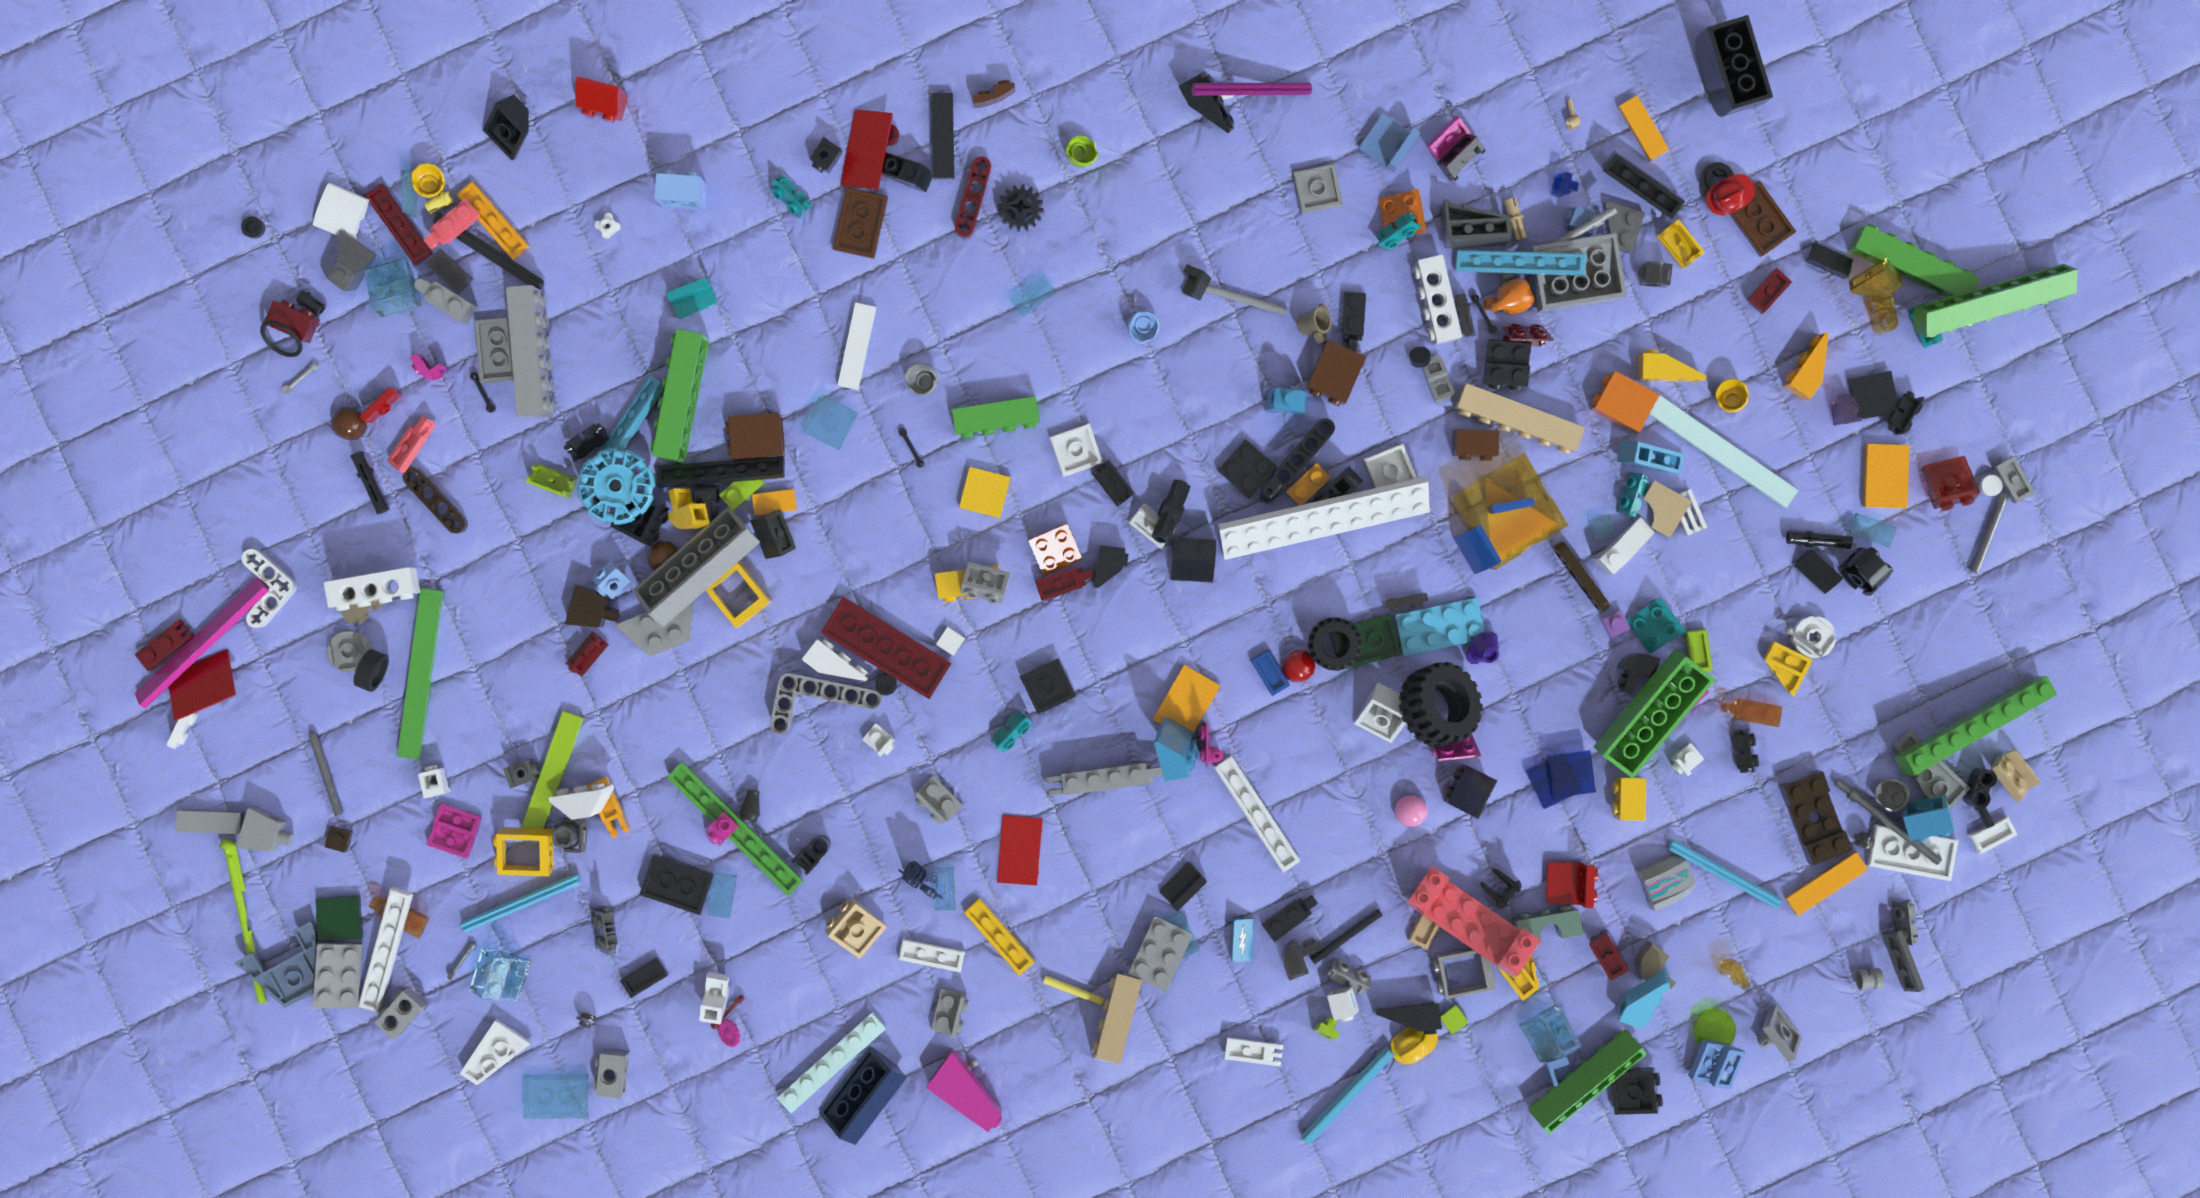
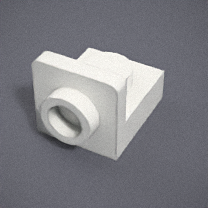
[862,723,896,757]
[1669,742,1704,776]

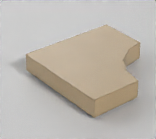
[1643,480,1692,538]

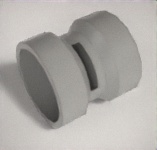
[1855,968,1884,990]

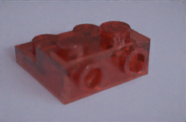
[1922,456,1980,511]

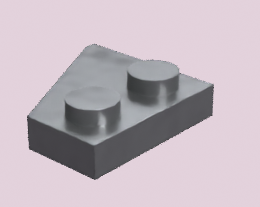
[1604,201,1645,254]

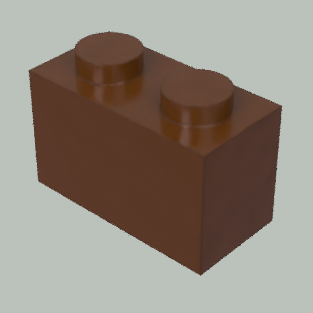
[1452,429,1499,461]

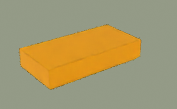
[752,489,797,516]

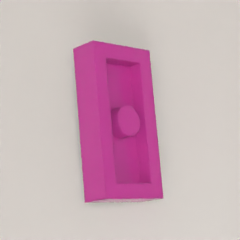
[1426,116,1471,161]

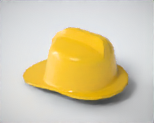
[1390,1027,1438,1064]

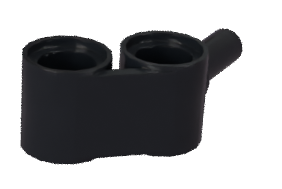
[1963,768,1997,828]

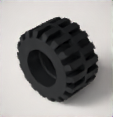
[1308,617,1363,671]

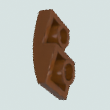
[973,80,1015,108]

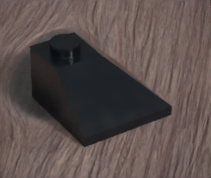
[483,94,529,160]

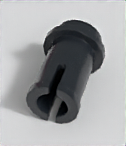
[296,290,326,316]

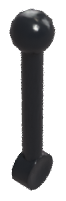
[1471,294,1497,334]
[470,372,496,413]
[898,428,924,468]

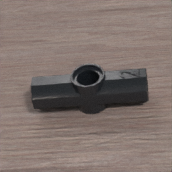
[1151,479,1191,544]

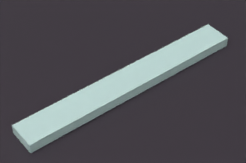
[1649,396,1799,508]

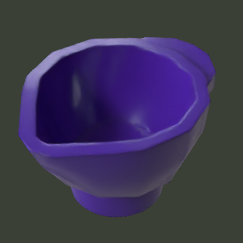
[1466,632,1499,664]

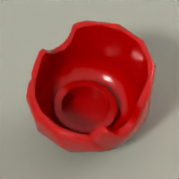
[1282,650,1316,683]

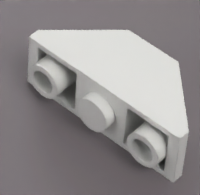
[548,782,614,820]

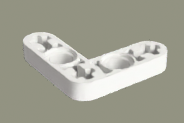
[242,549,297,628]

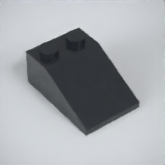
[1444,764,1498,819]

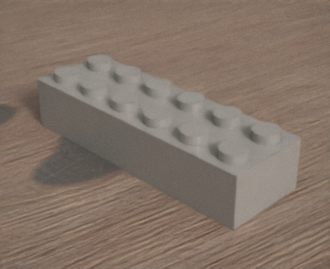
[506,285,556,420]
[632,506,760,627]

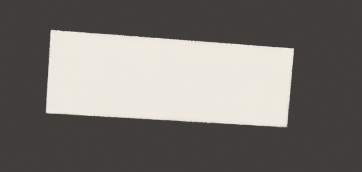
[898,938,965,972]

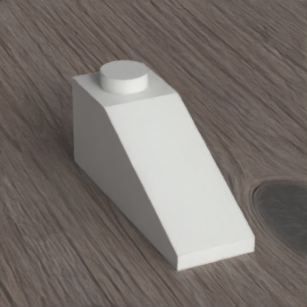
[1593,517,1655,575]

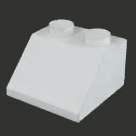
[1354,683,1406,743]

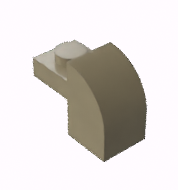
[1635,940,1676,989]

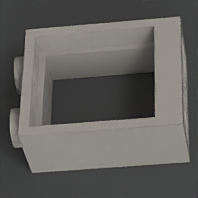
[1432,947,1496,999]

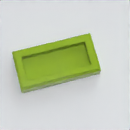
[1684,629,1713,672]

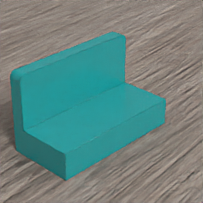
[666,277,718,319]

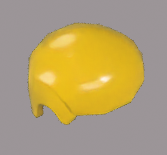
[411,163,445,199]
[1716,378,1749,413]

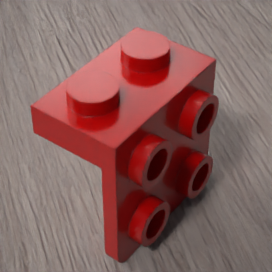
[1546,861,1598,908]

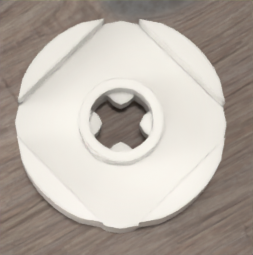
[1790,616,1836,658]

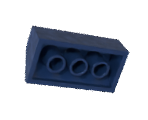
[819,1046,907,1145]

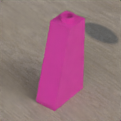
[926,1049,1002,1132]

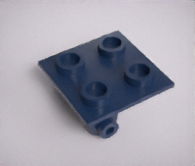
[898,861,943,899]

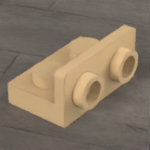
[1991,749,2040,802]

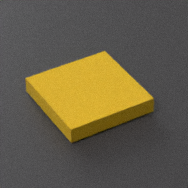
[959,467,1011,518]

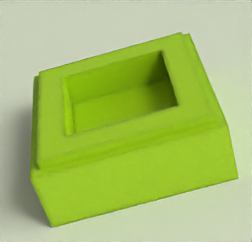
[1440,1004,1469,1034]

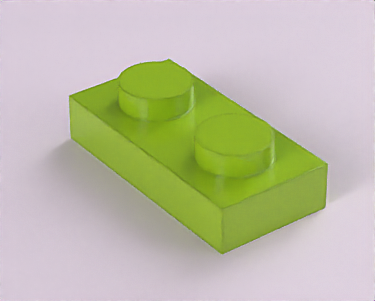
[719,480,765,511]

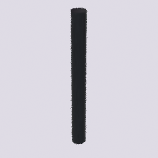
[1310,909,1383,965]

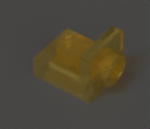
[1716,959,1750,989]

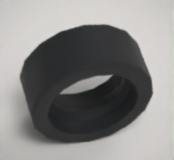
[353,649,389,692]

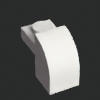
[699,972,730,1024]

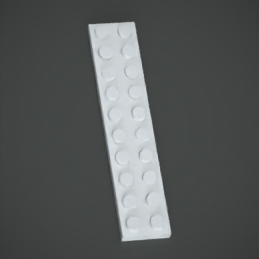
[1218,476,1430,560]

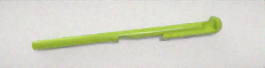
[219,839,267,1004]

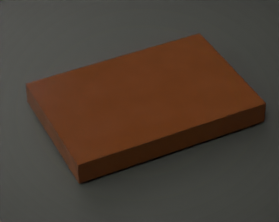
[1729,181,1797,258]
[833,187,888,259]

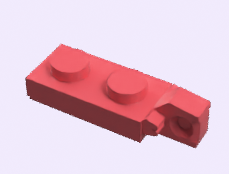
[423,199,481,249]
[387,415,436,473]

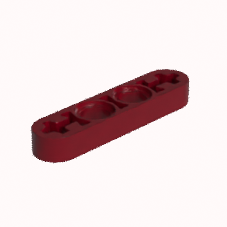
[955,156,991,238]

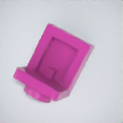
[410,353,448,381]
[705,813,738,846]

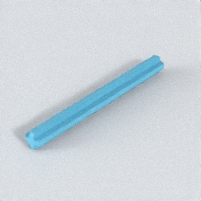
[1667,840,1782,908]
[460,873,581,932]
[1301,1047,1395,1145]

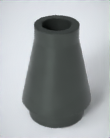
[739,790,760,821]

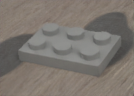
[1128,915,1193,992]
[313,943,362,1008]

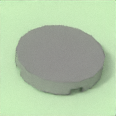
[327,630,371,672]

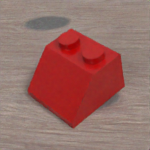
[576,76,628,123]

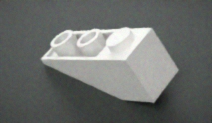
[802,638,869,681]

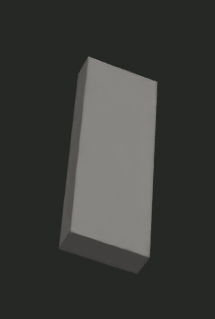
[176,810,244,834]

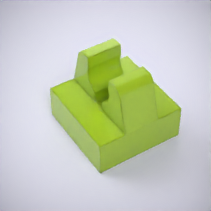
[1313,1016,1340,1041]

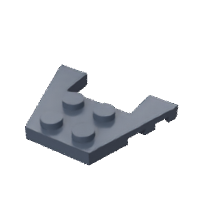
[235,920,318,1008]

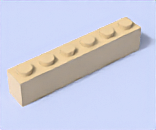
[1454,383,1586,455]

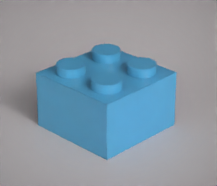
[1903,795,1955,842]

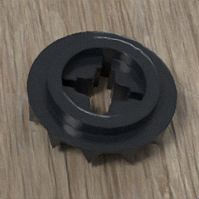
[1700,162,1734,192]

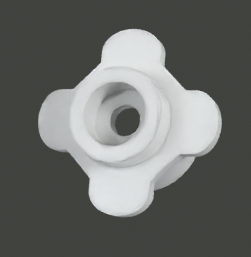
[595,213,621,239]

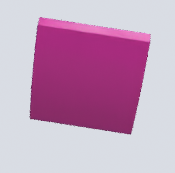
[426,803,482,860]

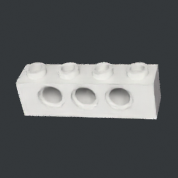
[1413,254,1462,345]
[324,567,420,611]

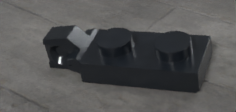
[1341,292,1366,351]
[1262,895,1318,942]

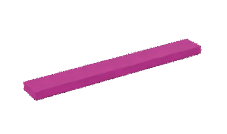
[135,577,269,708]

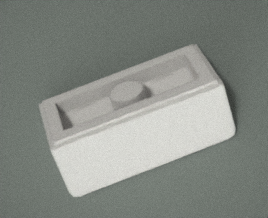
[1128,503,1177,549]

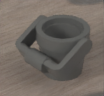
[552,817,587,853]

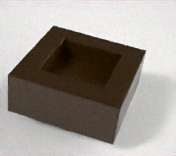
[324,826,353,853]

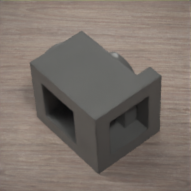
[503,758,540,789]

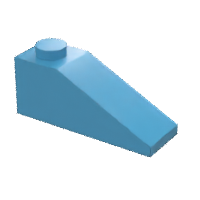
[1617,441,1684,475]

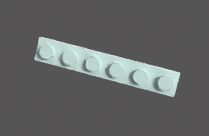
[777,1011,886,1113]

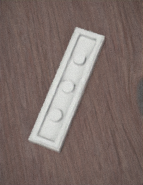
[838,303,877,391]

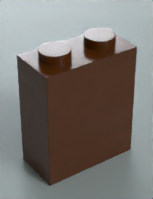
[1305,340,1366,407]
[725,413,786,460]

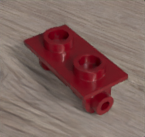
[565,631,609,677]

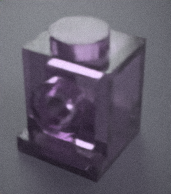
[1830,393,1862,426]

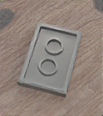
[474,317,514,384]

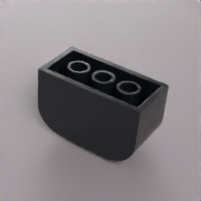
[1696,15,1773,117]

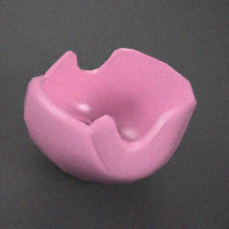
[1394,795,1428,827]

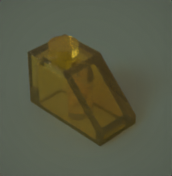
[1849,258,1903,297]

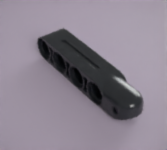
[1259,418,1335,503]

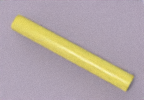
[1043,975,1105,1006]

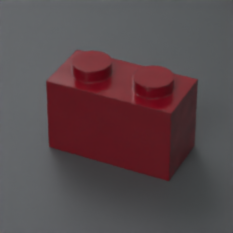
[263,299,320,343]

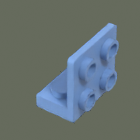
[1359,114,1421,172]

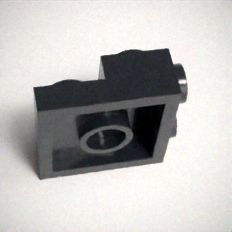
[1483,339,1532,390]
[610,492,670,546]
[1611,1067,1663,1115]

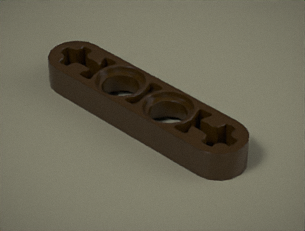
[402,468,468,534]
[1552,541,1611,613]

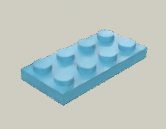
[1394,598,1485,656]

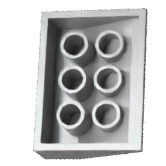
[1532,233,1627,313]

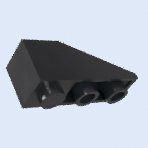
[1179,71,1234,133]
[882,152,934,192]

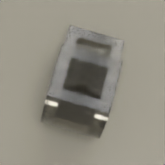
[1281,938,1323,981]

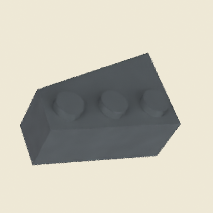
[1440,199,1512,248]

